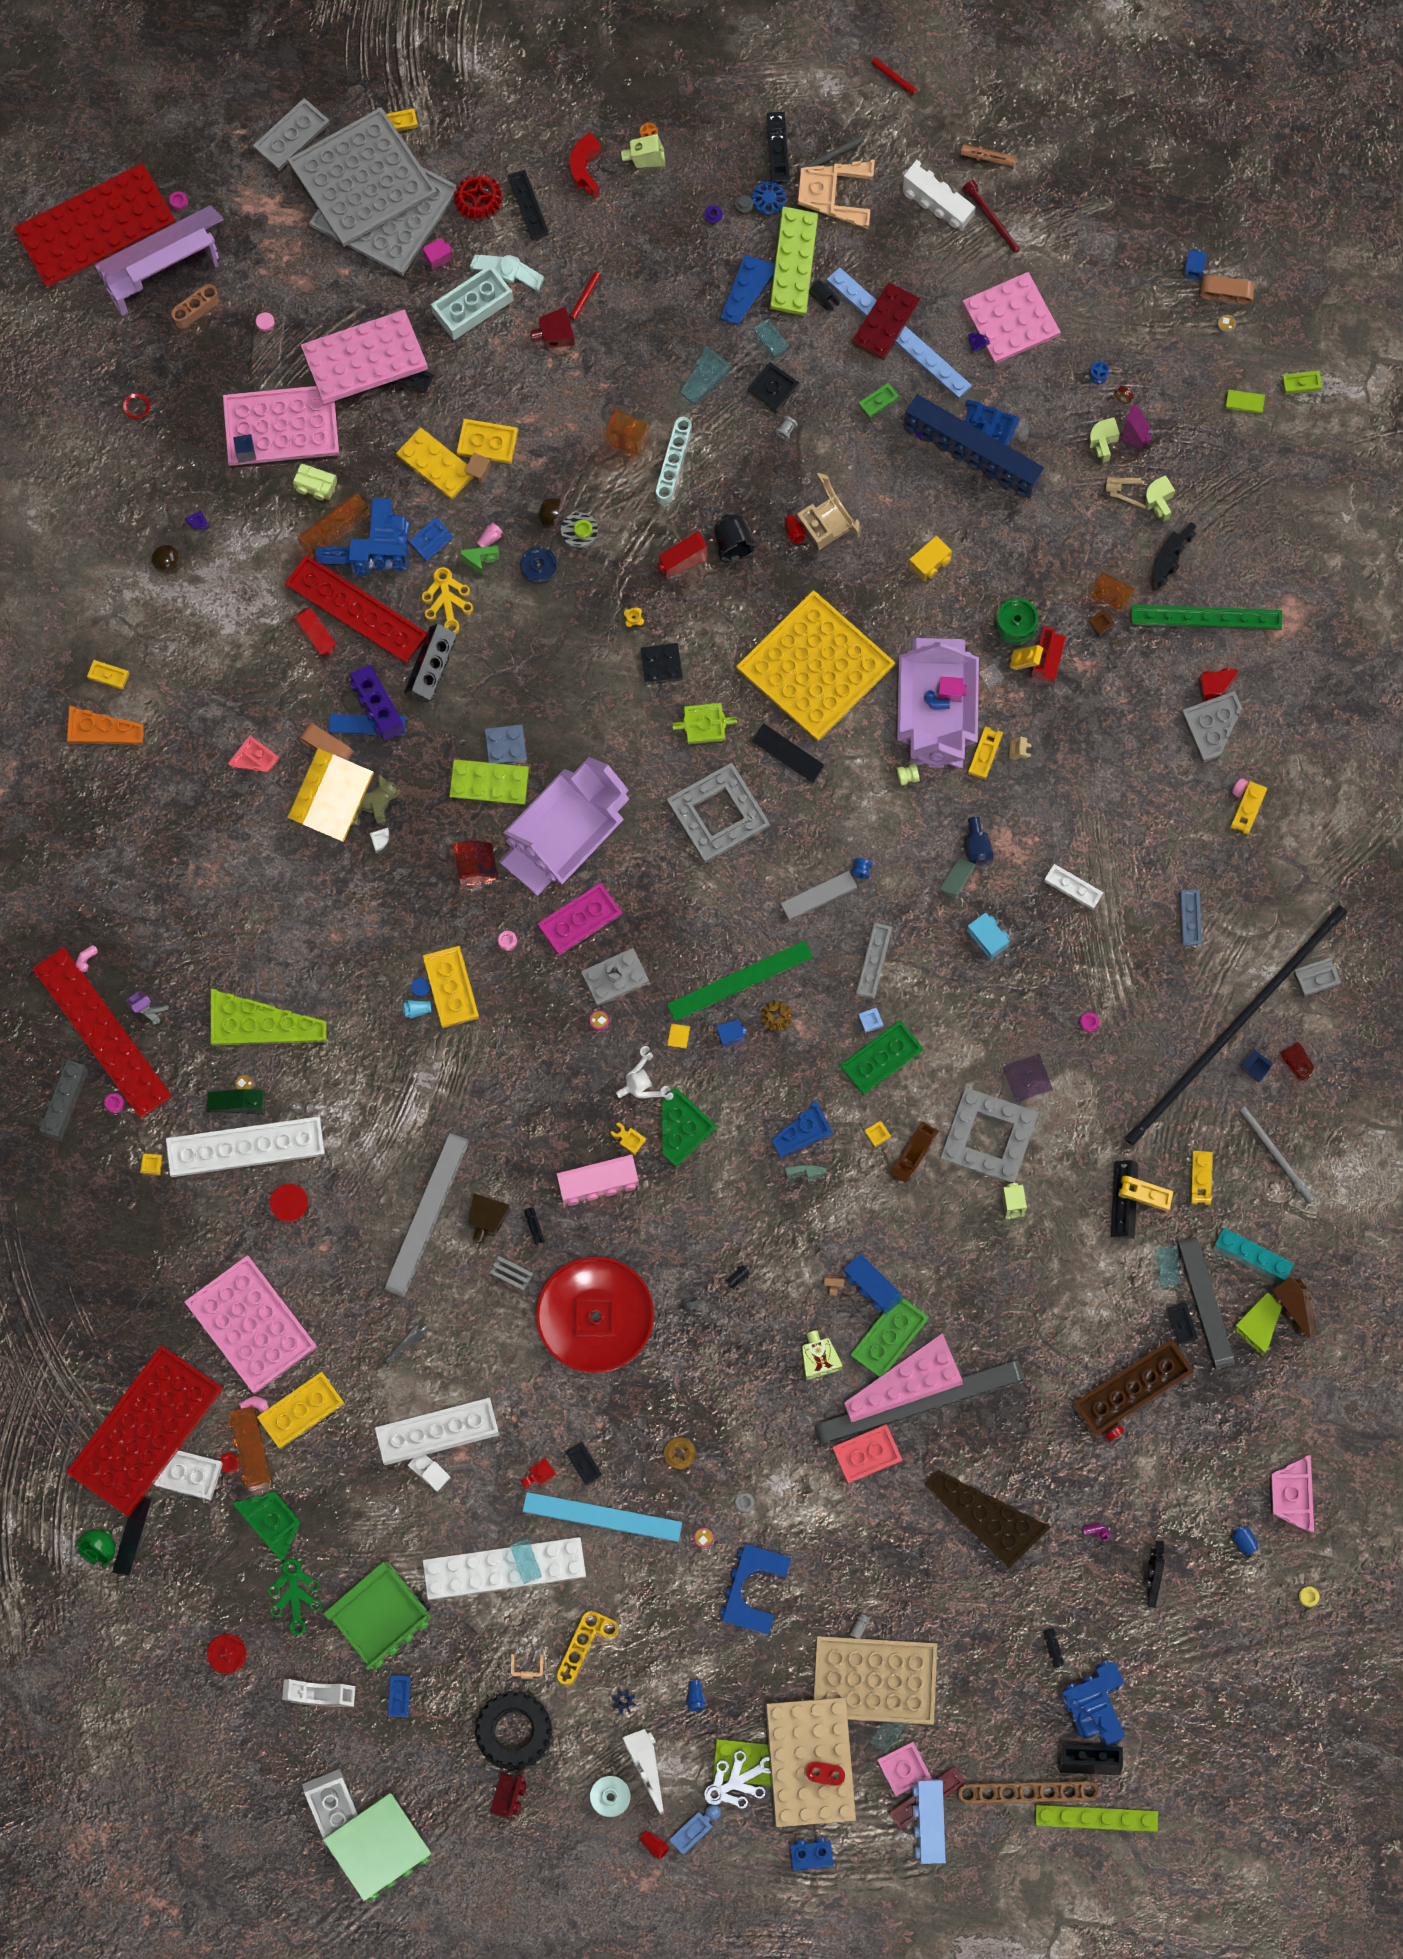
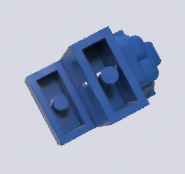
[349,498,410,576]
[1060,1660,1126,1747]

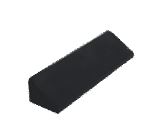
[752,723,825,784]
[1111,1160,1138,1239]
[112,1498,154,1578]

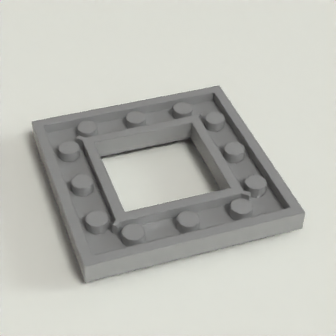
[667,763,770,863]
[940,1087,1039,1184]

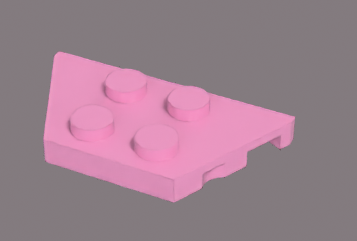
[1271,1455,1314,1533]

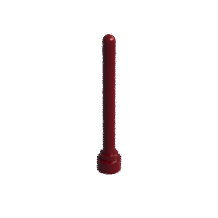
[962,180,1020,253]

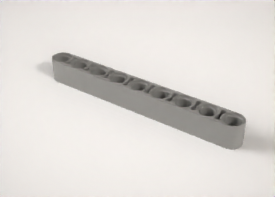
[385,1133,469,1297]

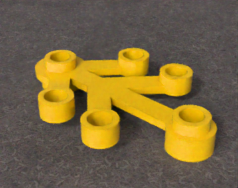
[422,567,473,634]

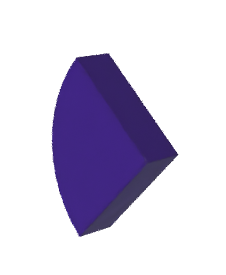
[968,333,990,352]
[184,510,210,530]

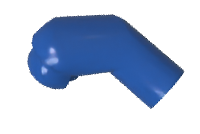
[924,690,950,710]

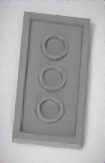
[253,98,330,171]

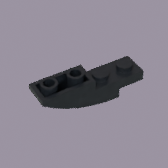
[1152,522,1197,591]

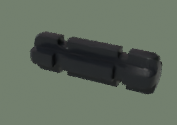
[524,1208,545,1245]
[1044,1628,1065,1668]

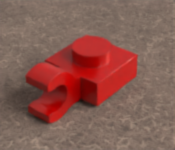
[521,1458,556,1490]

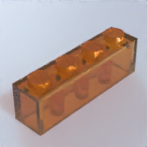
[298,493,370,558]
[228,1406,273,1491]

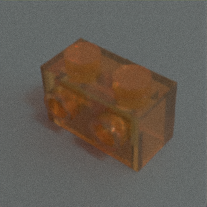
[1092,572,1135,612]

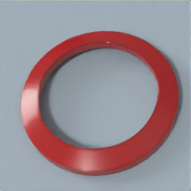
[123,393,150,419]

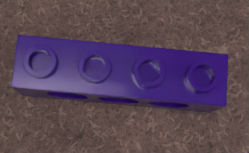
[349,664,404,741]

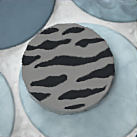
[561,512,598,549]

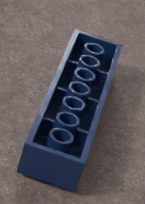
[904,394,1045,499]

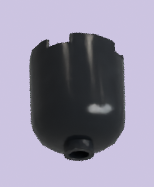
[714,514,757,562]

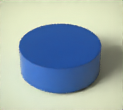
[411,978,431,998]

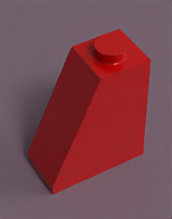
[657,531,707,578]
[290,607,336,656]

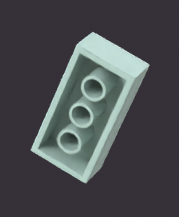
[431,265,513,340]

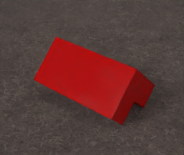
[1032,627,1066,683]

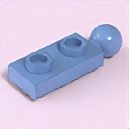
[669,1804,721,1855]

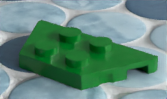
[233,1492,301,1562]

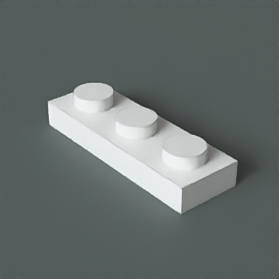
[1044,864,1103,910]

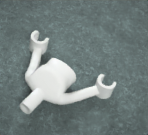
[616,1046,673,1100]

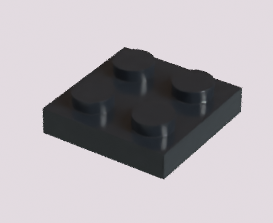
[747,362,799,412]
[641,643,683,685]

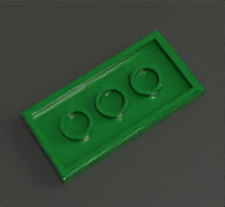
[840,1020,924,1096]

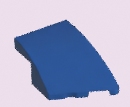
[966,399,1020,446]

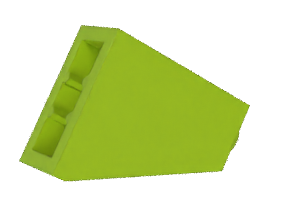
[1234,1292,1282,1356]

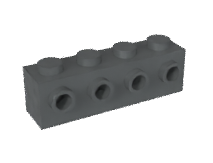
[39,1060,88,1142]

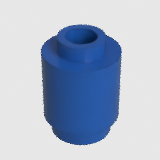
[1232,1525,1259,1556]

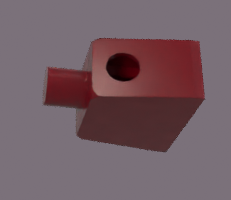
[530,307,575,348]

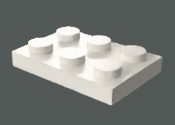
[154,1451,223,1501]

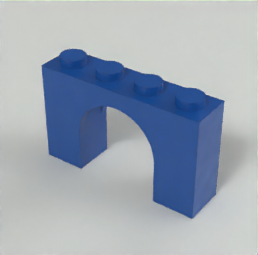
[720,1544,791,1637]

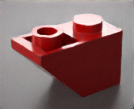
[1199,668,1238,702]

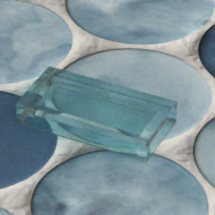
[1158,1246,1181,1287]
[510,1539,542,1584]
[870,1722,908,1754]

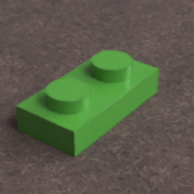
[858,383,899,419]

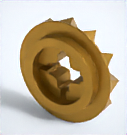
[761,1000,792,1031]
[664,1437,696,1470]

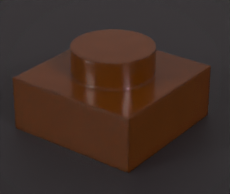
[1088,610,1115,636]

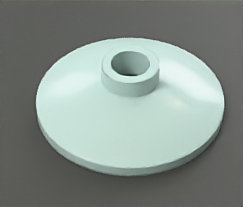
[590,1776,631,1817]

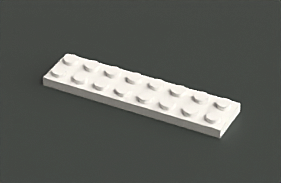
[166,1116,325,1177]
[423,1537,586,1601]

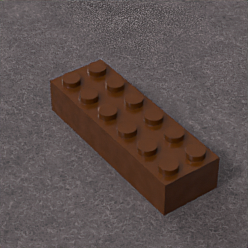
[1072,1339,1194,1440]

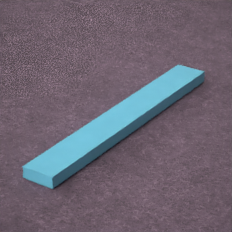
[523,1492,682,1543]

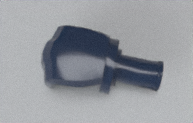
[966,817,994,867]

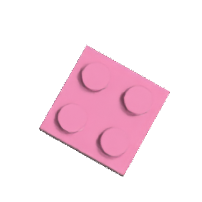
[877,1742,932,1797]

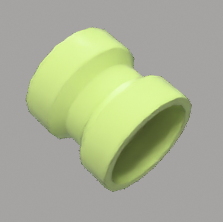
[896,763,920,786]

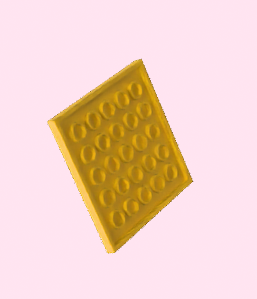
[736,590,896,742]

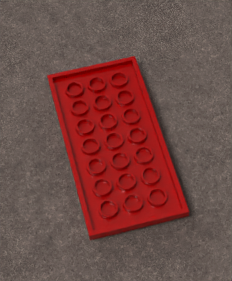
[13,163,176,288]
[66,1345,224,1517]

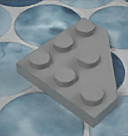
[1182,691,1242,762]

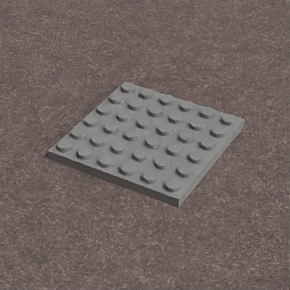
[287,107,437,247]
[309,167,457,276]

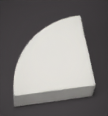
[370,828,389,852]

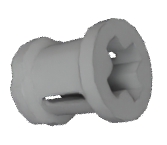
[774,416,798,441]

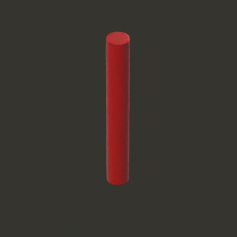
[871,58,917,95]
[569,271,601,321]

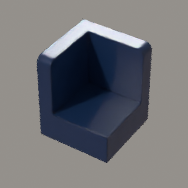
[233,434,256,463]
[1241,1050,1273,1082]

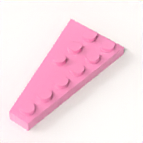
[844,1333,963,1423]

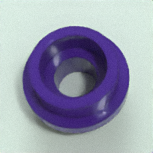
[704,206,722,224]

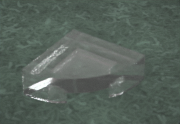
[1014,418,1029,444]

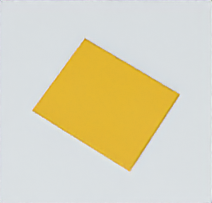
[667,1024,690,1048]

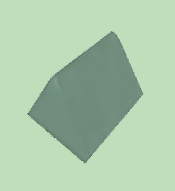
[940,858,976,899]

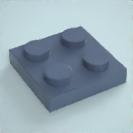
[485,724,527,765]

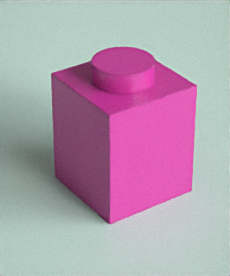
[422,238,452,270]
[939,676,967,702]

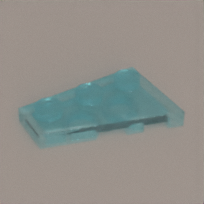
[681,345,733,406]

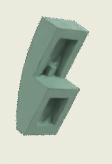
[785,1165,827,1182]

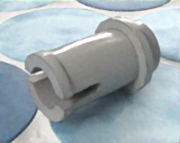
[849,1613,871,1639]

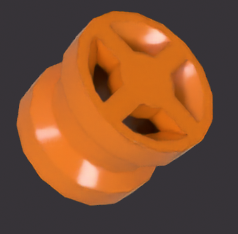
[640,123,658,138]

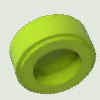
[574,519,593,539]

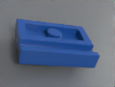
[408,517,454,562]

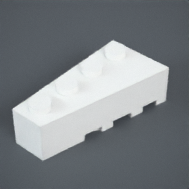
[903,160,975,231]

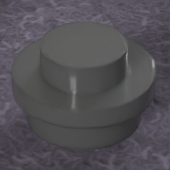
[735,195,753,213]

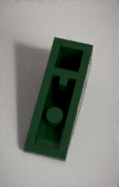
[206,1089,266,1115]

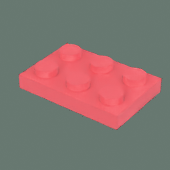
[832,1424,903,1484]

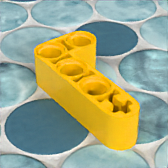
[557,1611,619,1687]

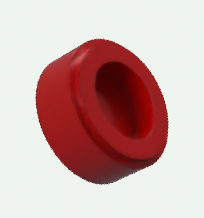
[1105,1425,1124,1442]
[219,1453,240,1474]

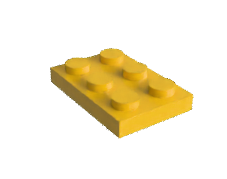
[457,419,519,464]

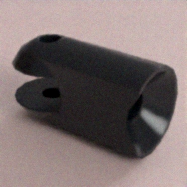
[809,280,840,311]

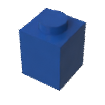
[1184,250,1207,281]
[717,1019,747,1049]

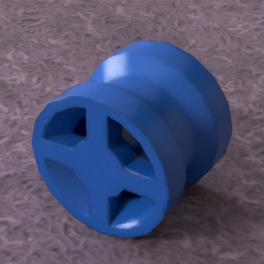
[1090,361,1109,384]
[851,858,872,879]

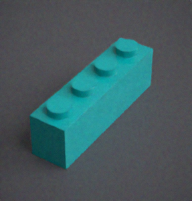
[1213,1228,1294,1284]

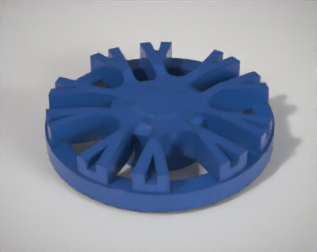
[752,181,786,215]

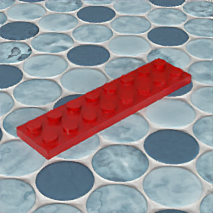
[285,554,427,665]

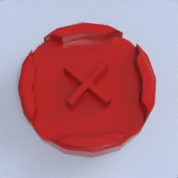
[270,1184,309,1223]
[207,1634,247,1675]

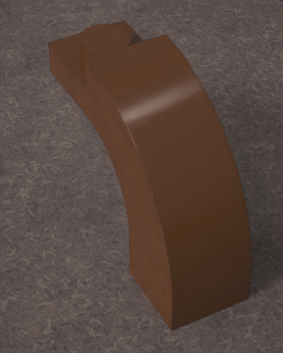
[889,1121,939,1183]

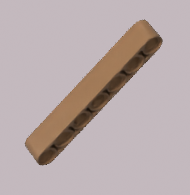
[958,1782,1099,1805]

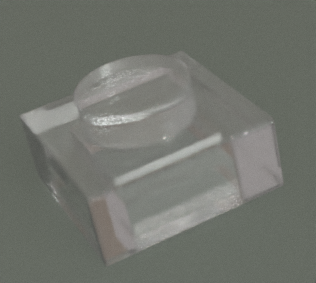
[979,663,1005,690]

